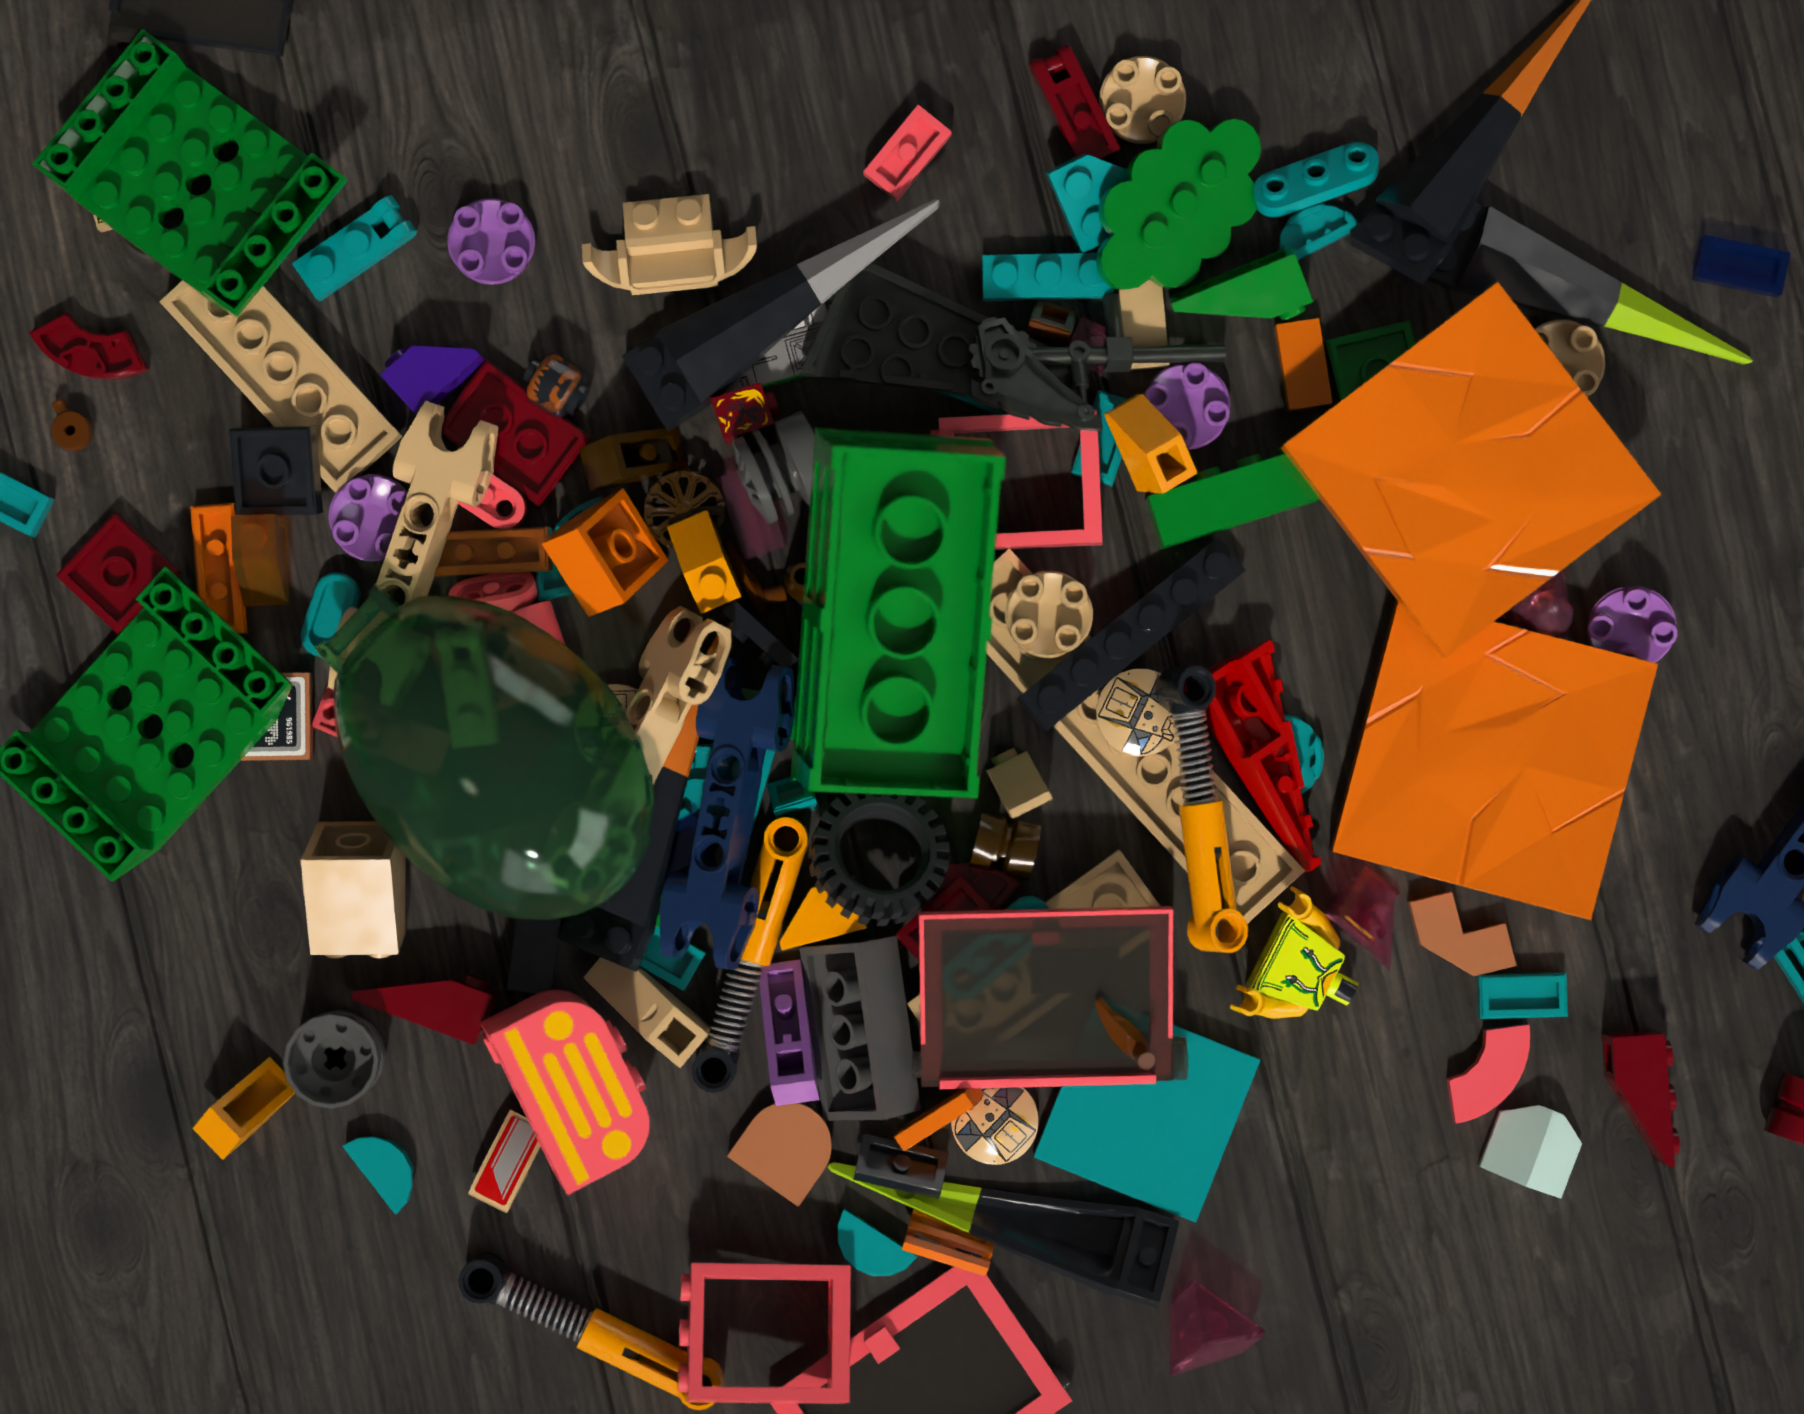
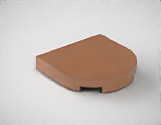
[727,1103,832,1207]

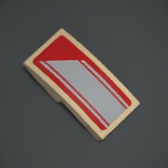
[468,1110,541,1213]

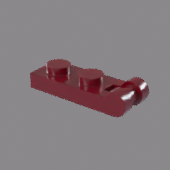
[1028,43,1121,160]

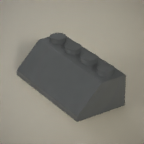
[799,936,921,1121]

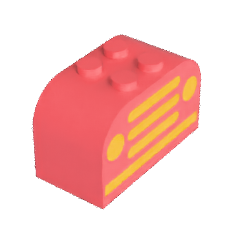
[480,990,649,1195]

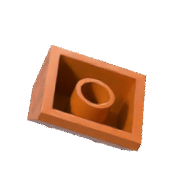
[542,488,669,617]

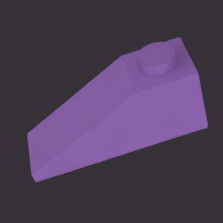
[759,959,820,1106]

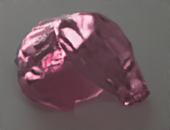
[1502,570,1574,640]

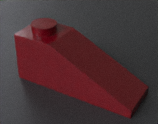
[350,973,499,1045]

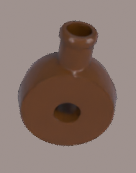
[51,398,94,452]

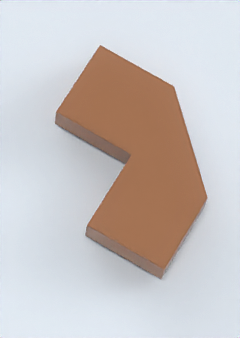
[1407,891,1517,976]

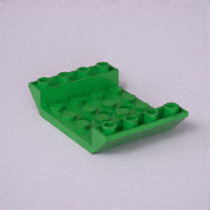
[32,29,348,318]
[0,567,293,881]

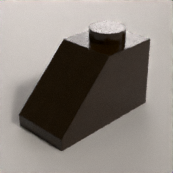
[579,427,687,491]

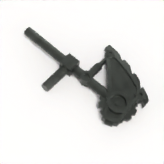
[968,293,1226,431]

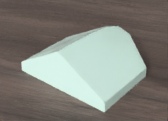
[1478,1105,1582,1199]

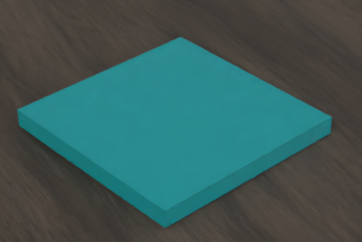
[1033,994,1261,1223]

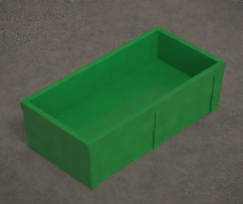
[791,427,1006,798]

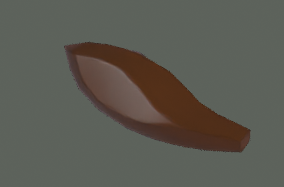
[725,540,786,616]
[1095,997,1155,1069]

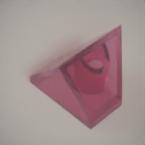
[1325,864,1400,971]
[1170,1279,1265,1377]

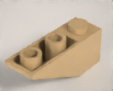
[583,957,711,1068]

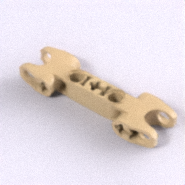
[328,401,498,712]
[542,606,732,905]

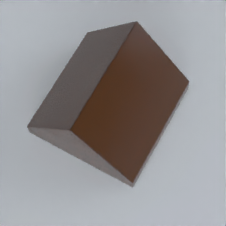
[1026,300,1078,347]

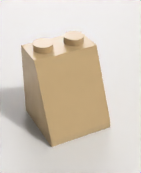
[301,821,406,959]

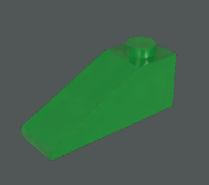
[1168,246,1313,320]

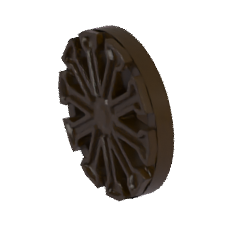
[644,469,726,550]

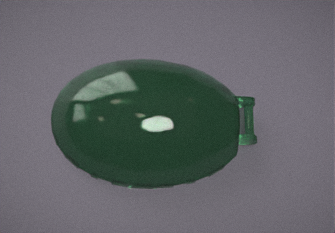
[315,584,655,920]

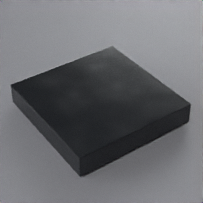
[229,426,323,516]

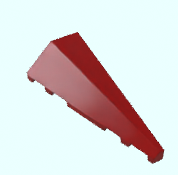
[1184,639,1321,872]

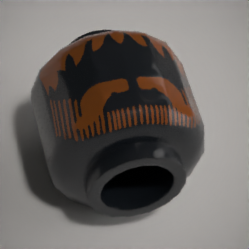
[523,353,591,418]

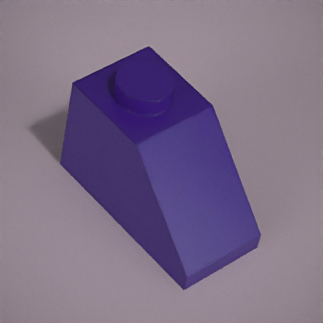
[380,345,486,415]

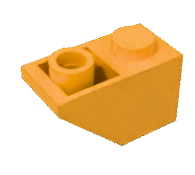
[1104,394,1197,494]

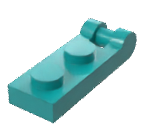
[292,195,417,302]

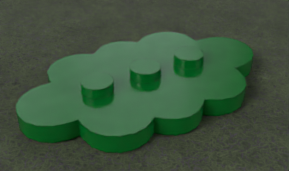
[1096,119,1261,291]

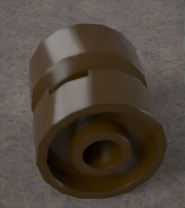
[969,811,1042,880]

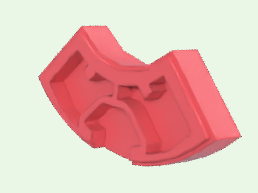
[1446,1023,1530,1124]

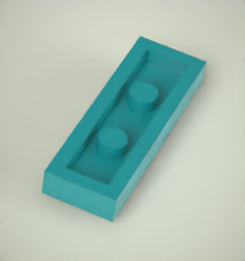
[982,253,1114,301]

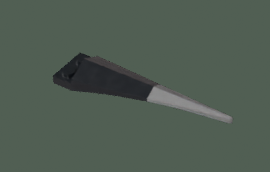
[622,200,940,431]

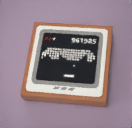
[241,673,313,761]

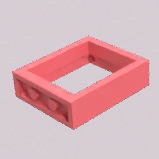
[931,410,1103,550]
[678,1263,851,1404]

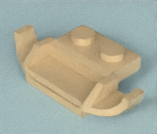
[582,194,757,295]

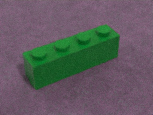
[1145,447,1320,550]

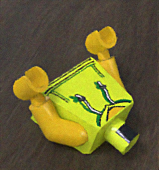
[1230,886,1359,1019]

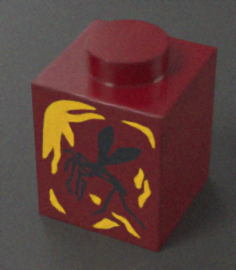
[711,382,781,446]

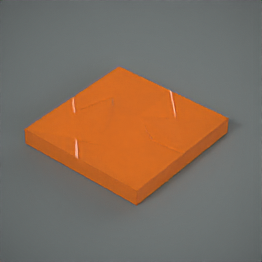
[1281,282,1662,658]
[1329,599,1658,920]

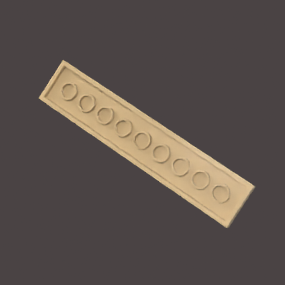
[986,548,1305,924]

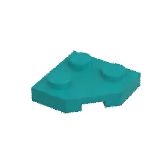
[1045,153,1127,253]

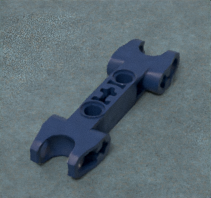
[659,657,795,970]
[1694,803,1804,970]

